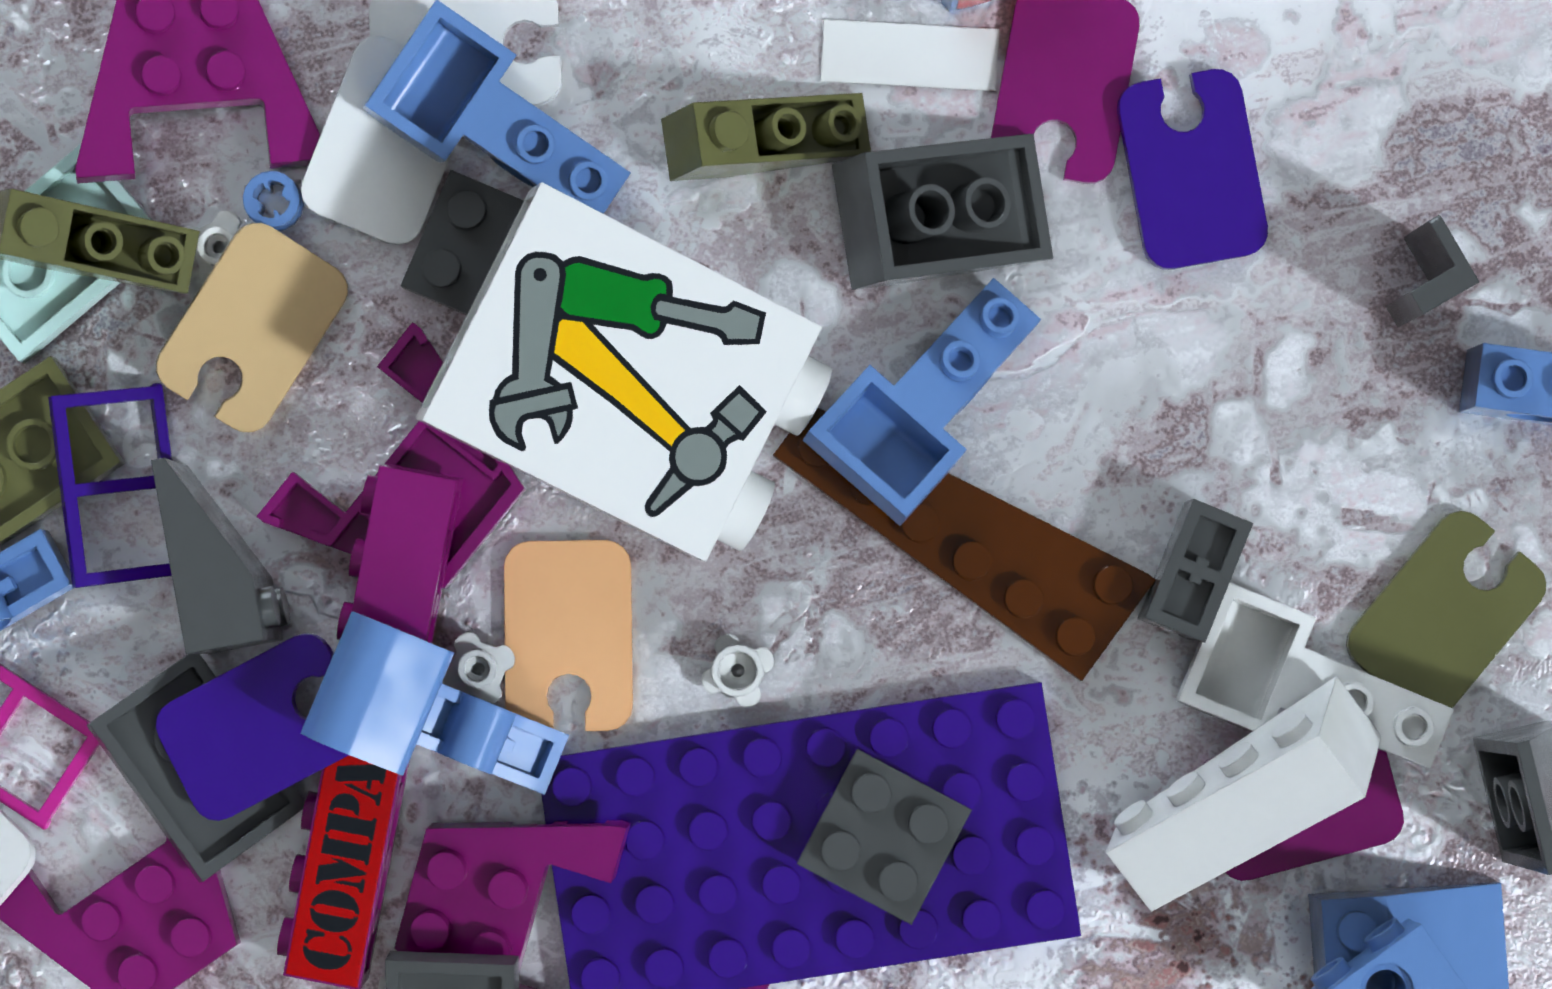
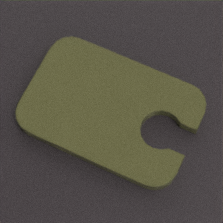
[1346,511,1546,708]

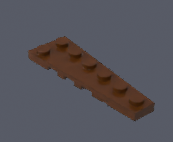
[773,408,1156,681]

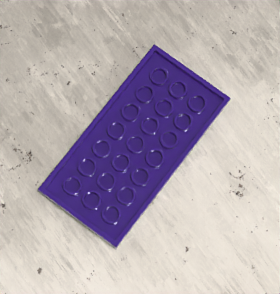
[541,682,1081,989]

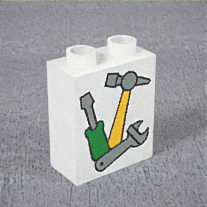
[415,182,832,562]

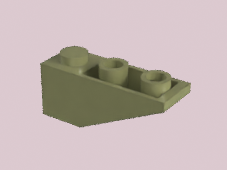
[661,93,871,181]
[0,189,200,294]

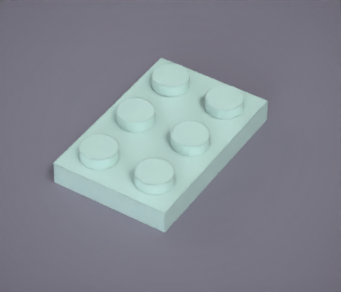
[0,144,153,363]

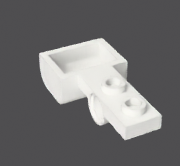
[1176,583,1454,769]

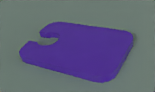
[1117,69,1268,270]
[156,633,349,821]

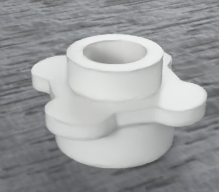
[189,210,241,282]
[442,632,515,704]
[701,634,774,707]

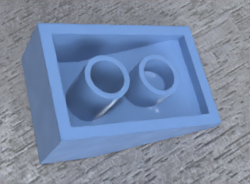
[1308,882,1509,989]

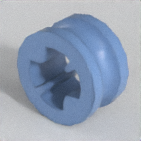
[243,171,304,231]

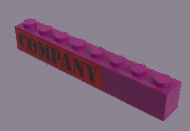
[277,464,464,989]

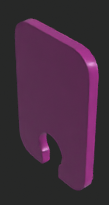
[991,0,1140,184]
[1204,749,1404,881]

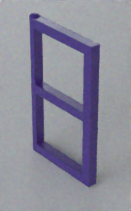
[48,383,172,588]

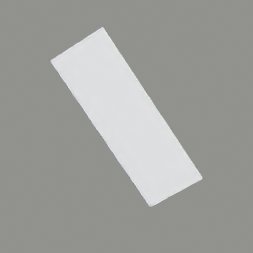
[820,19,999,91]

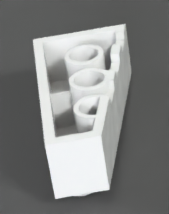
[1105,676,1381,912]

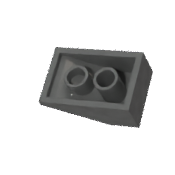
[832,133,1053,290]
[151,458,290,654]
[1473,721,1552,875]

